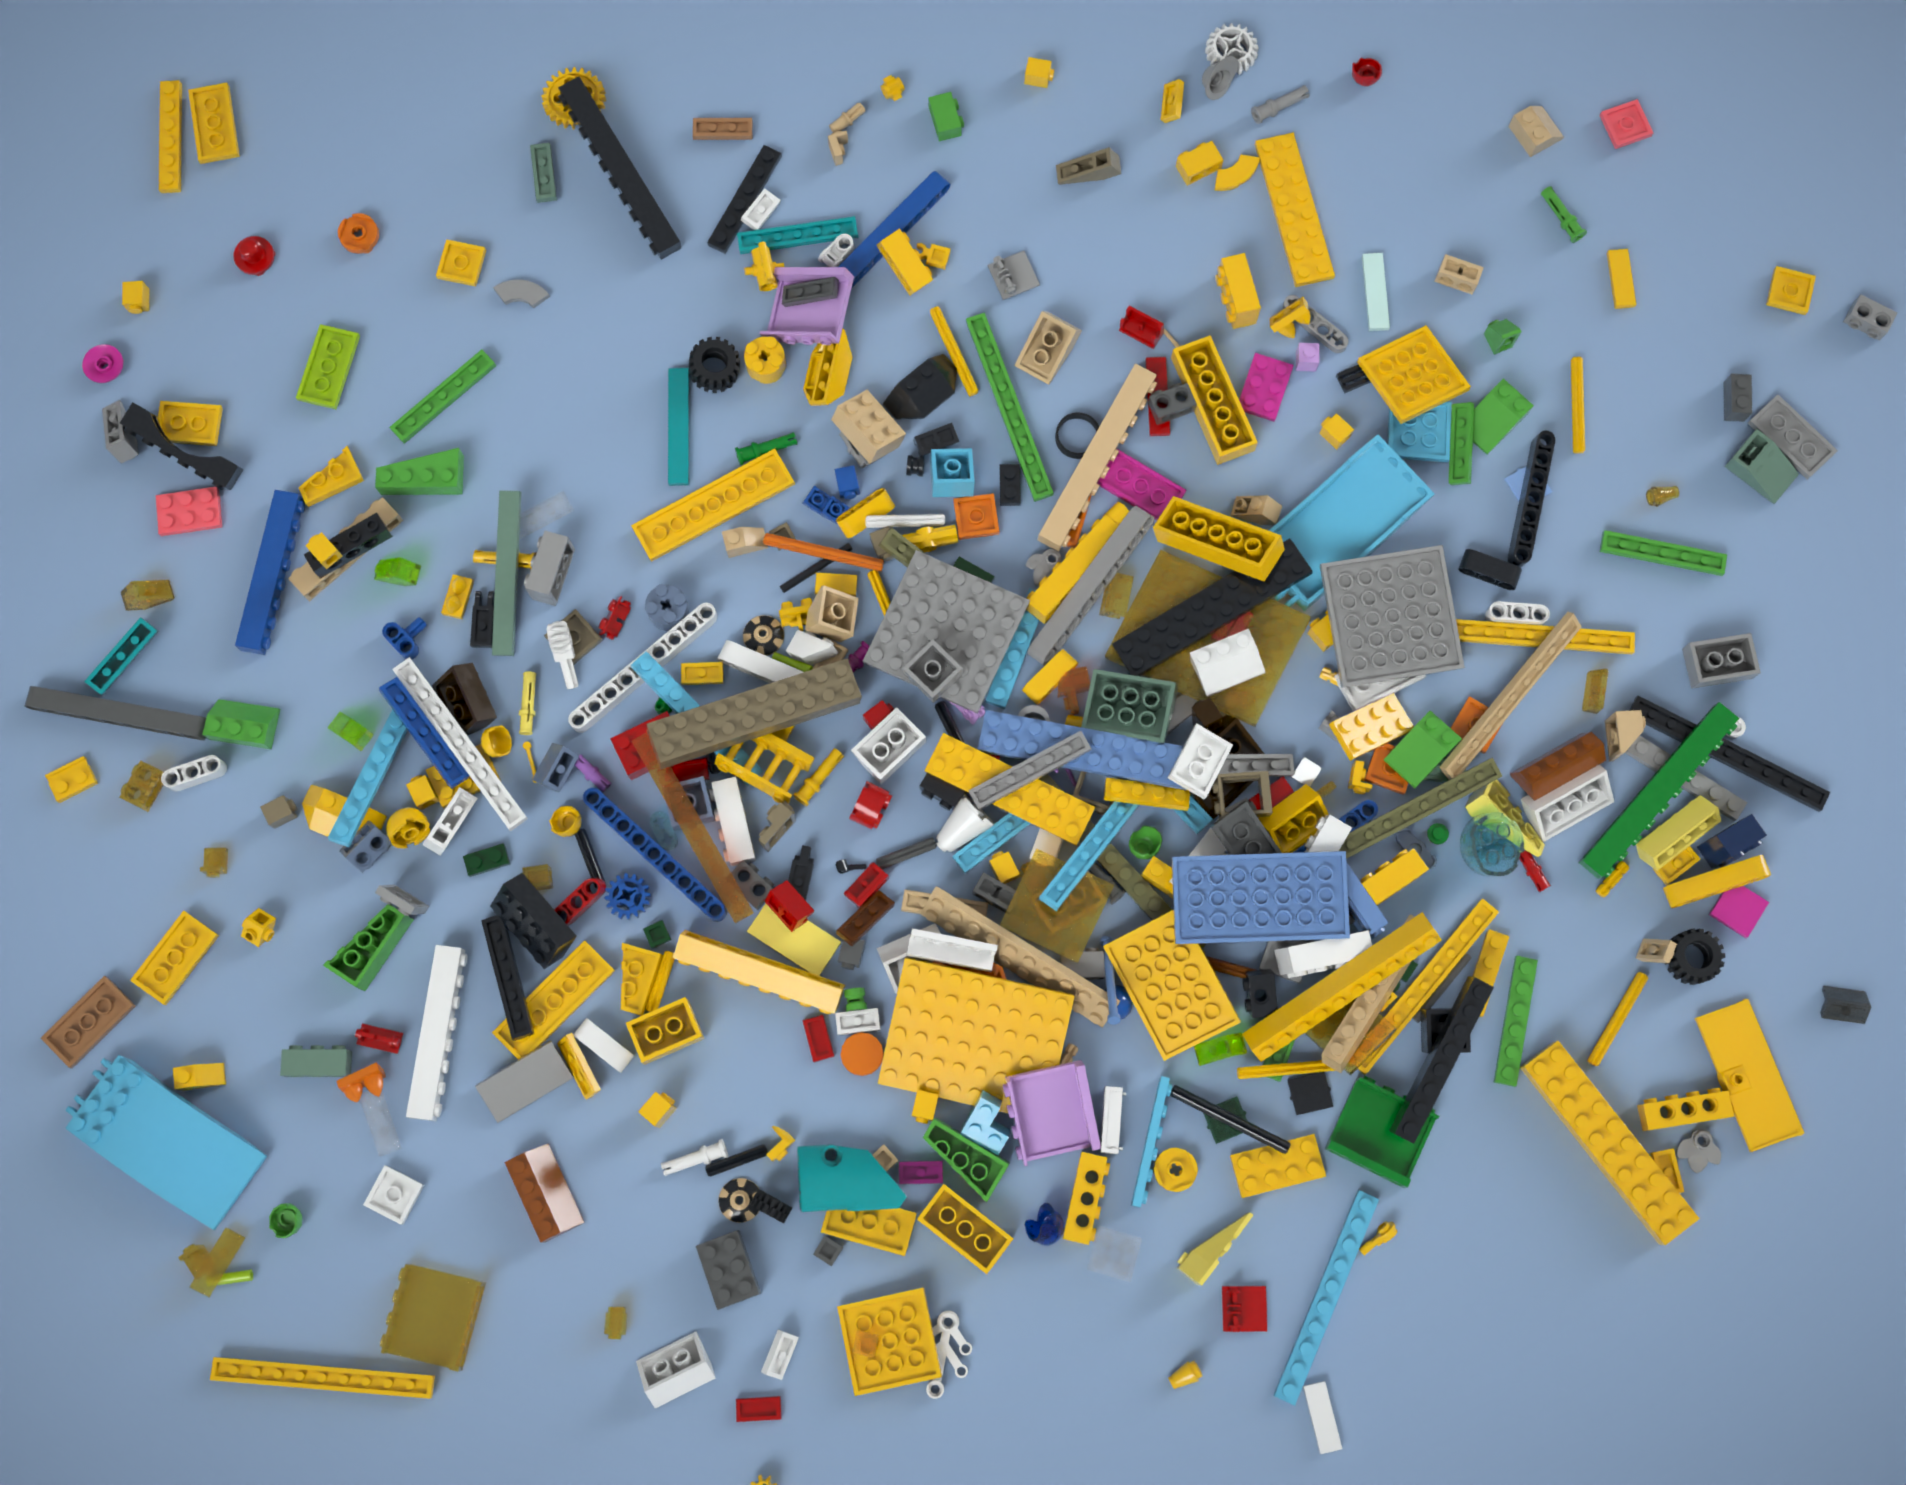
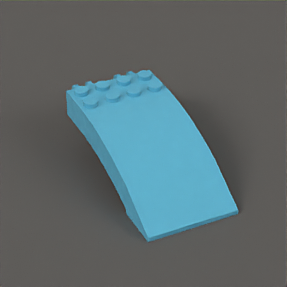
[1268,435,1435,612]
[65,1055,267,1230]

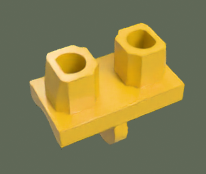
[779,598,812,631]

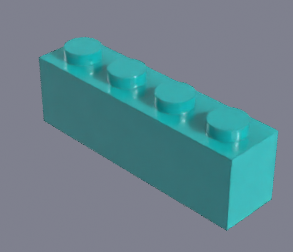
[84,617,159,695]

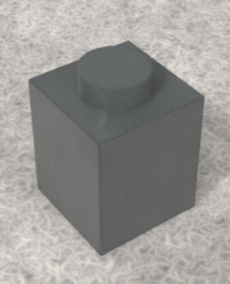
[838,940,866,970]

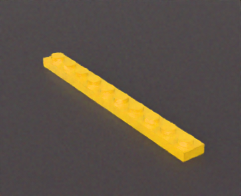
[1456,619,1635,655]
[1349,898,1499,1075]
[210,1357,435,1399]

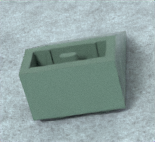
[1724,429,1799,504]

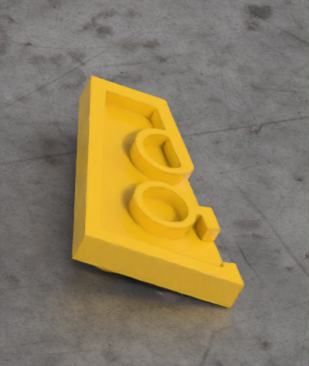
[299,446,364,507]
[621,943,663,1016]

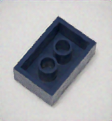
[1697,814,1767,868]

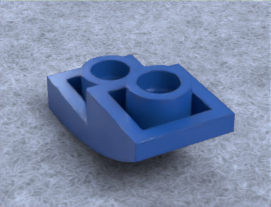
[802,485,849,524]

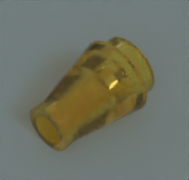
[1646,486,1679,507]

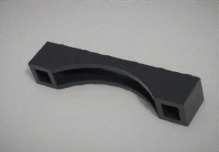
[120,402,244,490]

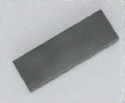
[782,277,839,307]

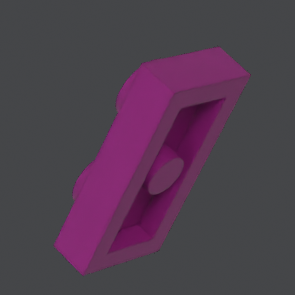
[899,1161,943,1184]

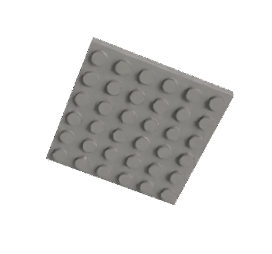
[1320,545,1465,688]
[863,550,1030,714]

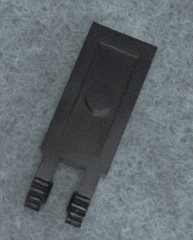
[470,591,495,648]

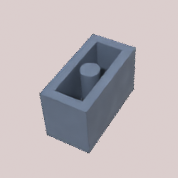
[532,743,580,792]

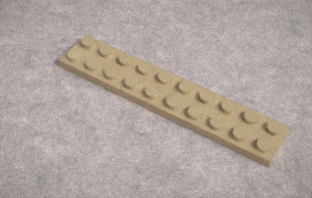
[921,886,1120,1028]

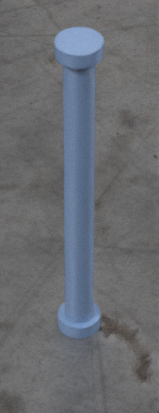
[1100,936,1121,1025]

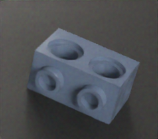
[339,820,391,873]

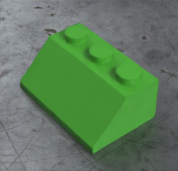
[202,699,281,749]

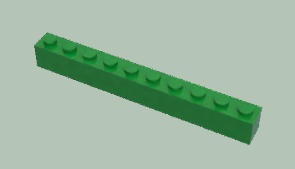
[1578,702,1739,879]

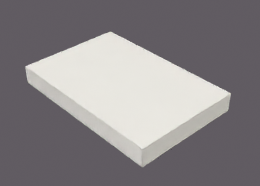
[1167,723,1233,799]

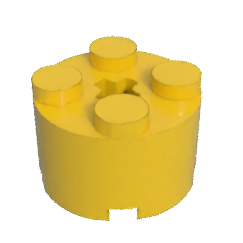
[744,337,786,384]

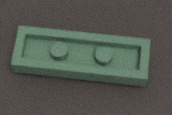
[530,143,557,203]

